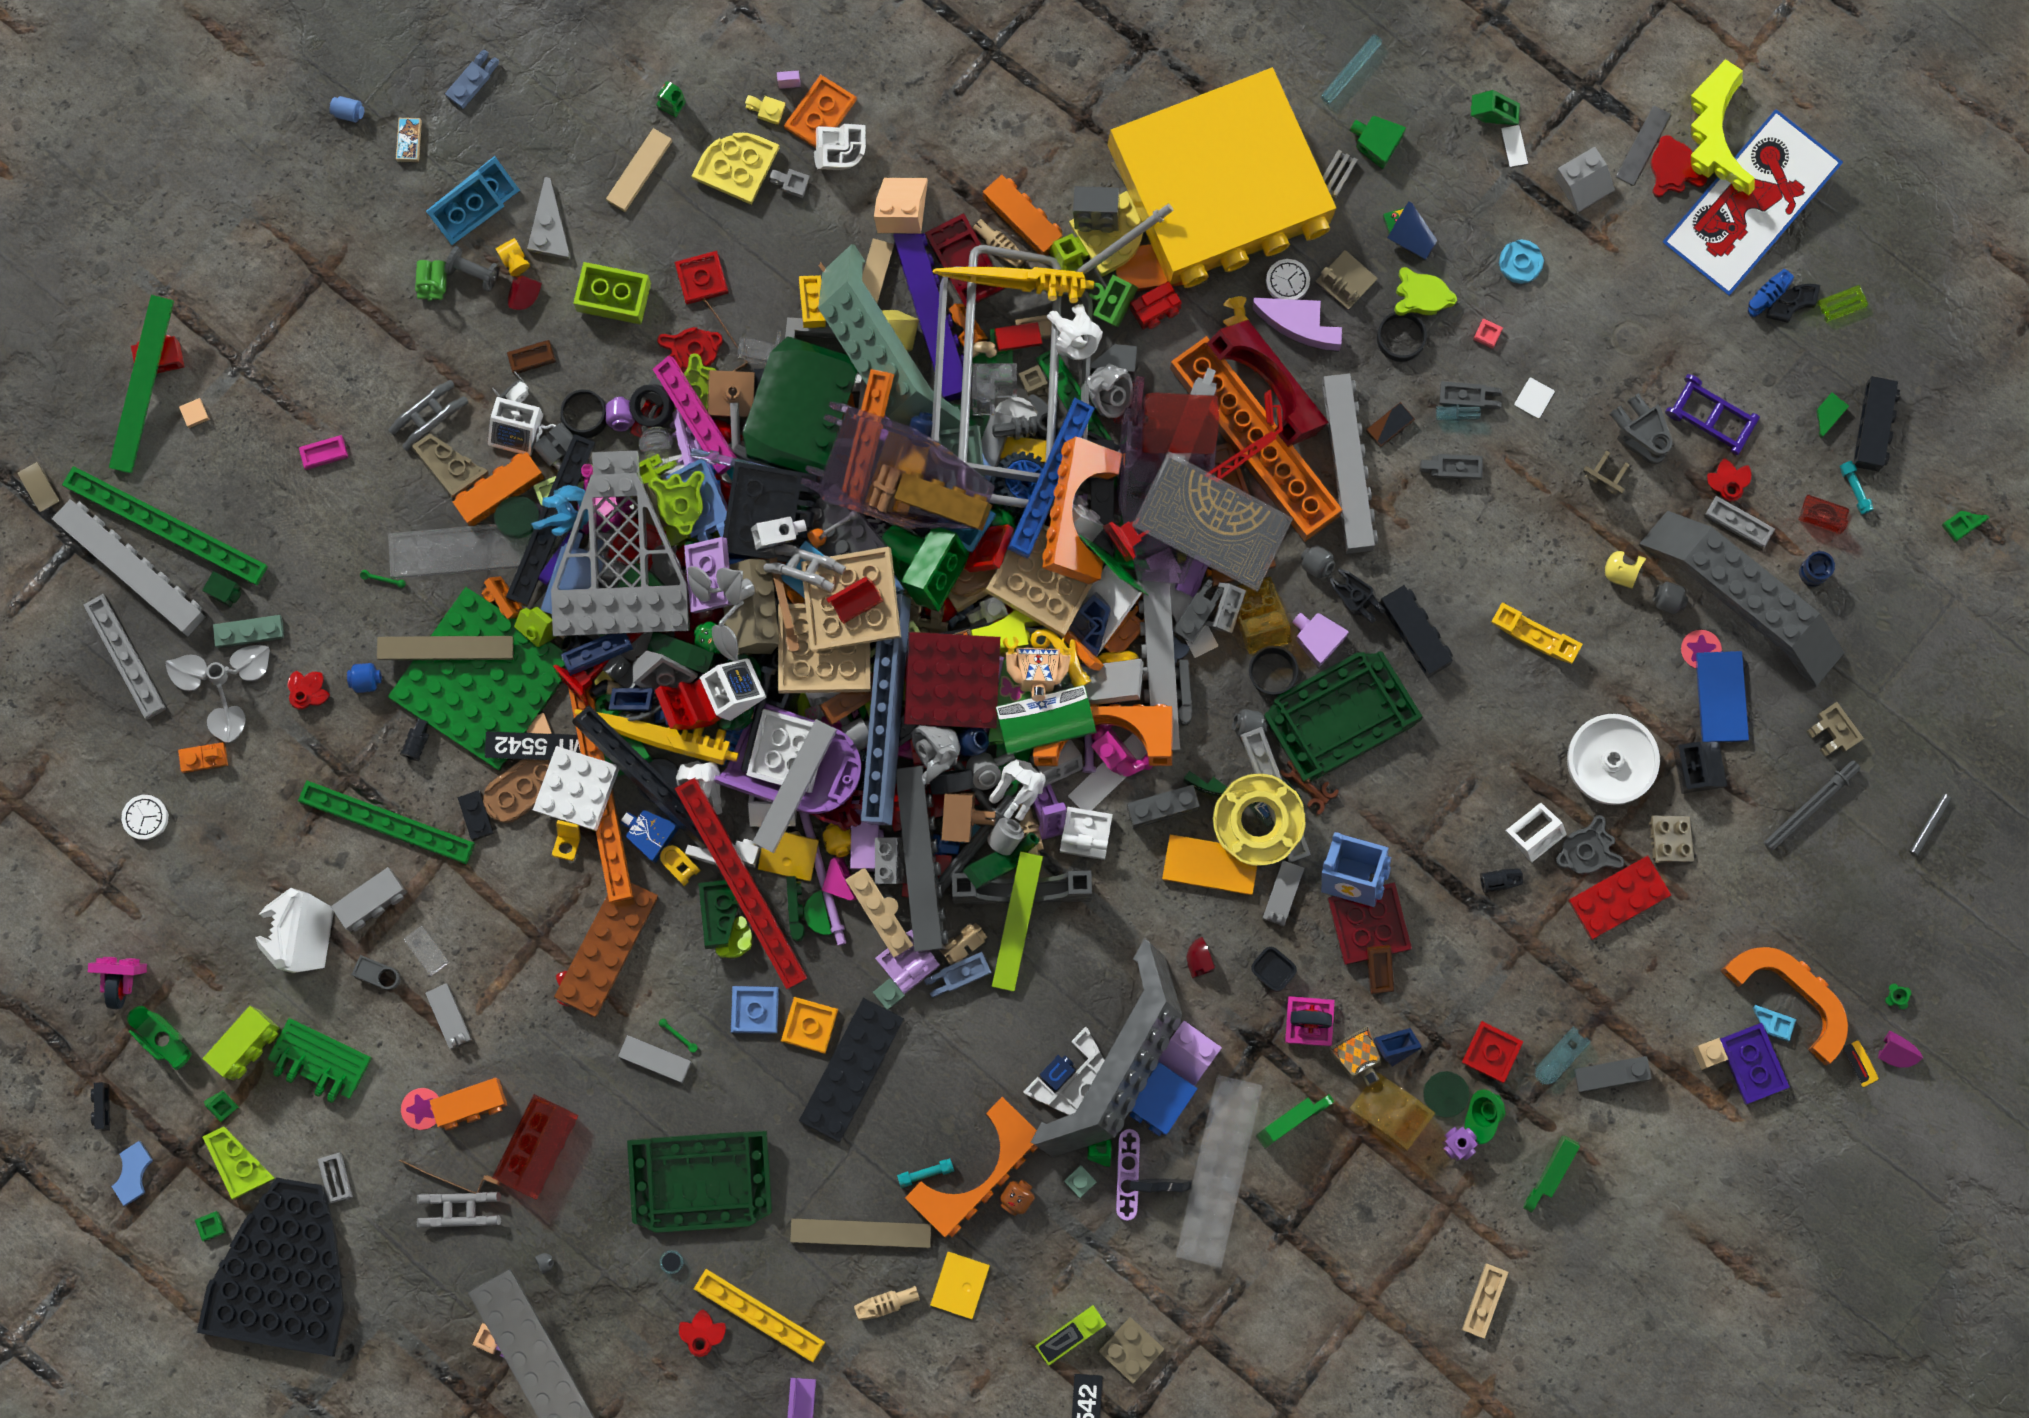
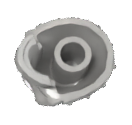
[1087,364,1133,419]
[912,725,961,785]

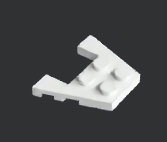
[1023,1027,1105,1115]

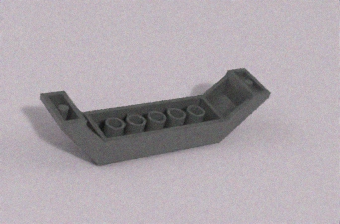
[1639,511,1845,687]
[1031,939,1182,1157]

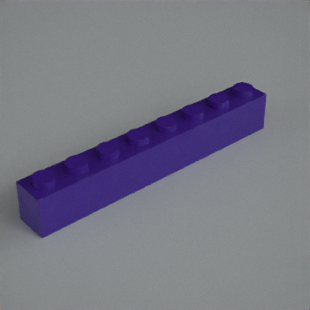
[893,233,972,402]

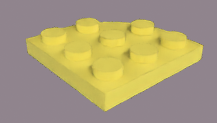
[692,133,780,205]
[1069,191,1143,277]

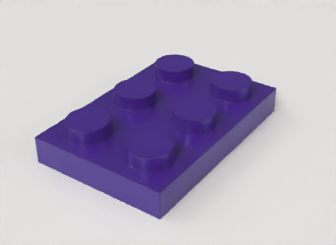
[1720,1023,1790,1105]

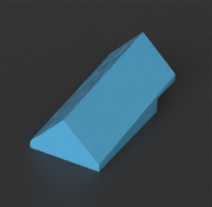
[426,156,520,245]

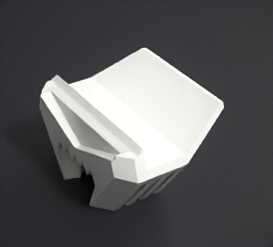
[255,888,334,973]

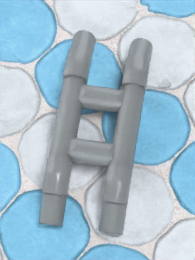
[764,545,846,593]
[417,1192,501,1227]

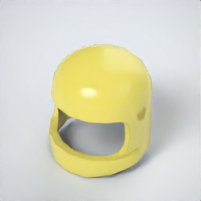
[1605,551,1646,589]

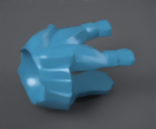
[531,485,589,536]

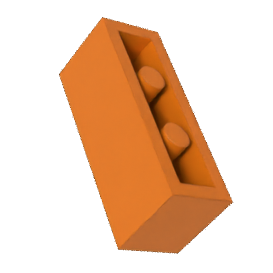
[429,1078,507,1131]

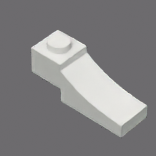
[685,839,761,868]

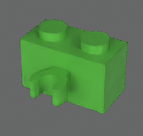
[1089,275,1138,327]

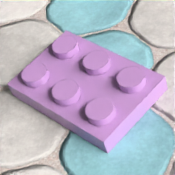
[684,537,732,613]

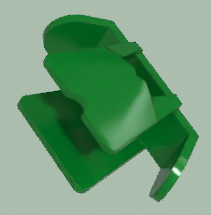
[127,1006,192,1070]

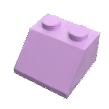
[1158,1021,1221,1086]

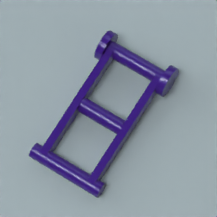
[1665,374,1760,455]

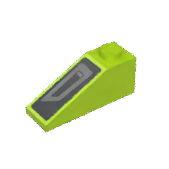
[1035,1305,1107,1366]

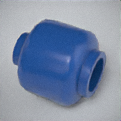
[347,663,382,693]

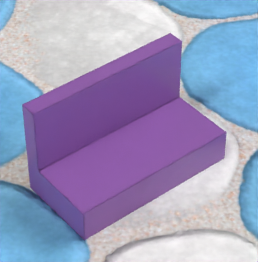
[788,1378,816,1418]

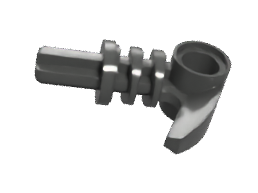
[992,394,1058,440]

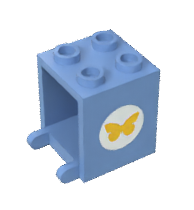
[1321,832,1391,907]

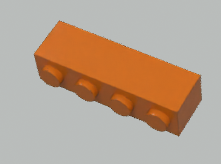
[983,175,1063,256]
[453,452,545,528]

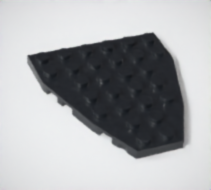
[197,1177,344,1357]

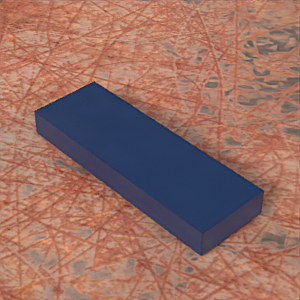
[561,633,633,676]

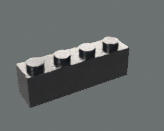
[1853,376,1900,472]
[1379,585,1453,679]

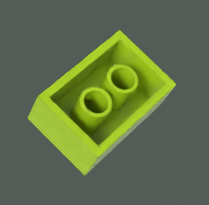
[573,262,651,325]
[202,1006,280,1081]

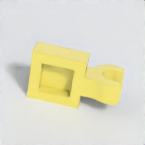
[745,95,786,125]

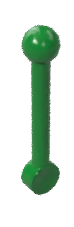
[360,570,406,588]
[658,1019,698,1053]

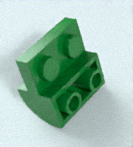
[882,525,925,582]

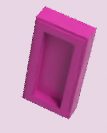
[299,435,349,470]

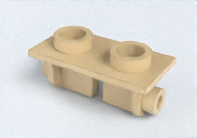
[940,923,987,965]

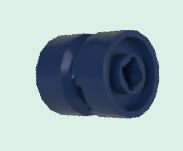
[1799,551,1835,587]

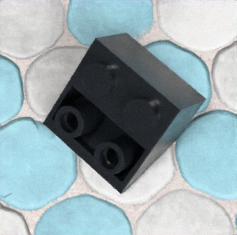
[1673,741,1727,794]

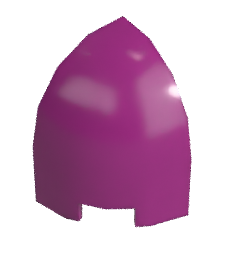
[1878,1030,1923,1068]

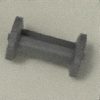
[444,246,500,292]

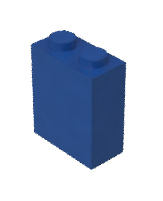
[1129,1062,1198,1137]

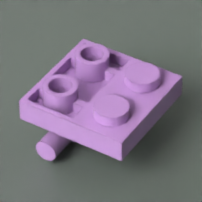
[875,930,940,994]

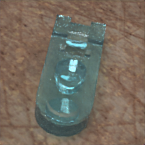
[1535,1026,1591,1085]

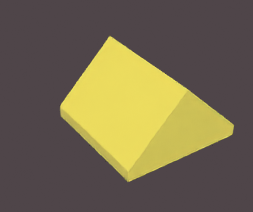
[881,310,919,352]

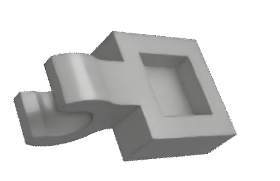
[770,169,810,198]
[966,596,1008,623]

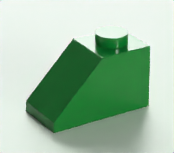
[1471,90,1520,125]

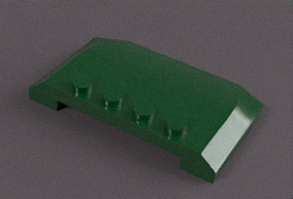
[743,336,858,482]
[1264,651,1423,784]
[627,1131,772,1233]

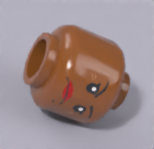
[1000,1180,1035,1216]

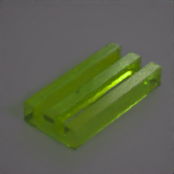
[1817,285,1868,322]

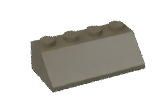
[723,559,779,654]

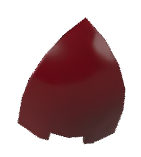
[508,275,542,310]
[1186,937,1215,979]

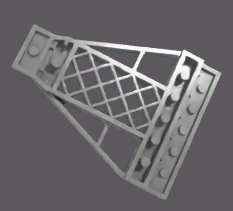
[551,451,690,636]

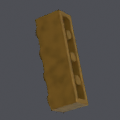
[894,471,992,531]

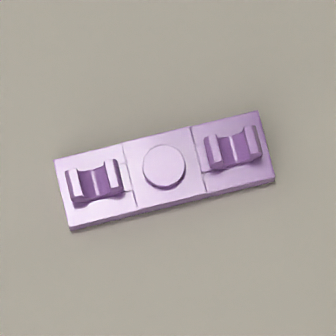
[670,409,703,467]

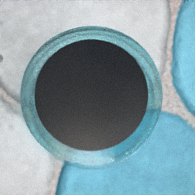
[660,1250,684,1274]

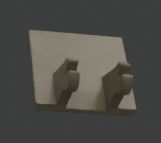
[1583,450,1630,495]

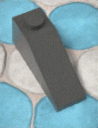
[1574,1056,1651,1092]

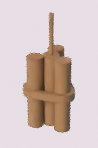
[869,446,906,513]

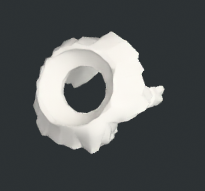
[1047,304,1103,360]
[989,759,1046,821]
[676,761,722,815]

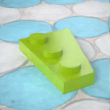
[203,1127,275,1200]

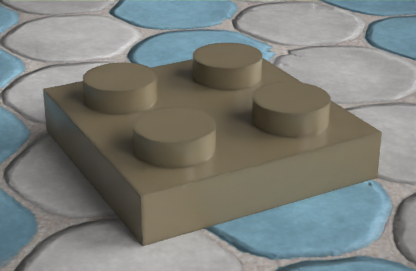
[1098,1317,1164,1384]

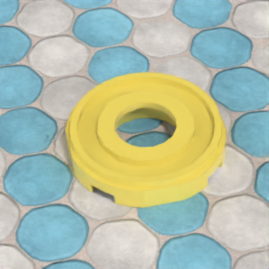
[1213,774,1305,865]

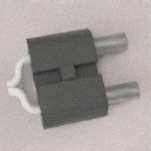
[532,422,573,471]

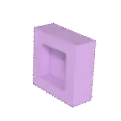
[777,70,801,89]

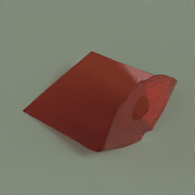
[1142,392,1219,454]

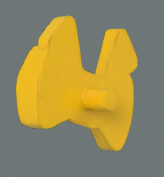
[1223,296,1249,326]

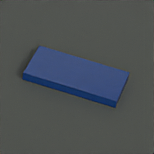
[1695,651,1749,742]

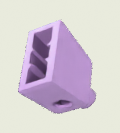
[1292,613,1349,668]

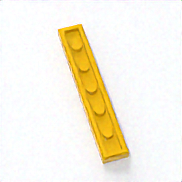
[694,1269,825,1362]

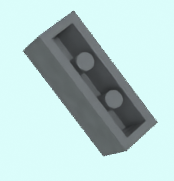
[1127,785,1200,829]

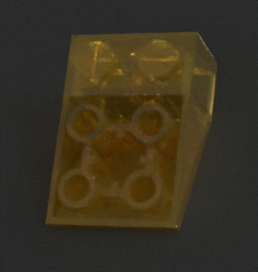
[1237,576,1292,654]
[1349,1072,1435,1152]

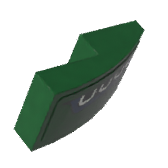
[1183,771,1227,797]

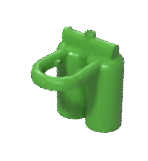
[415,260,447,301]

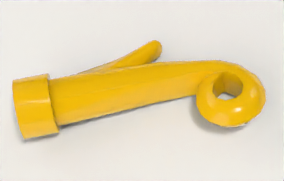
[1030,629,1091,687]

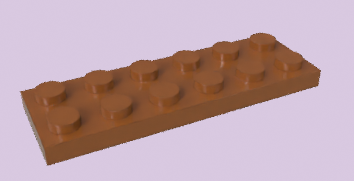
[554,882,659,1018]

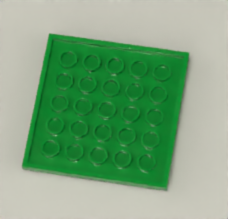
[388,587,567,771]

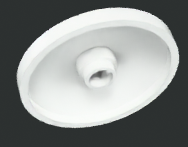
[1567,714,1660,805]

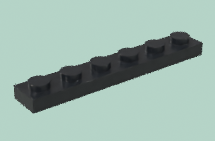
[1090,440,1114,570]

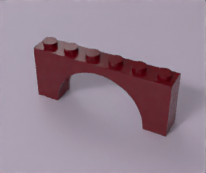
[1207,320,1329,447]

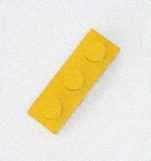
[799,275,826,328]

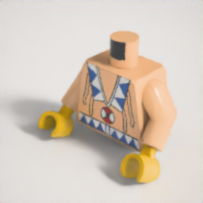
[1003,637,1074,701]

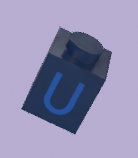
[1039,1055,1075,1092]

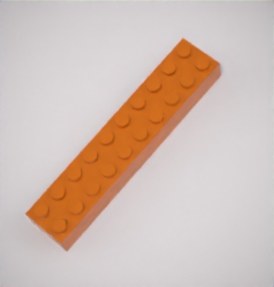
[1170,336,1343,542]

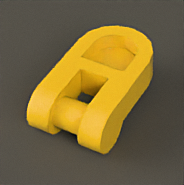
[660,845,701,886]

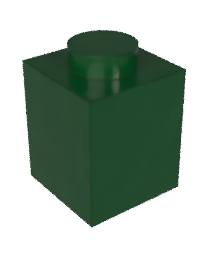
[202,571,242,607]

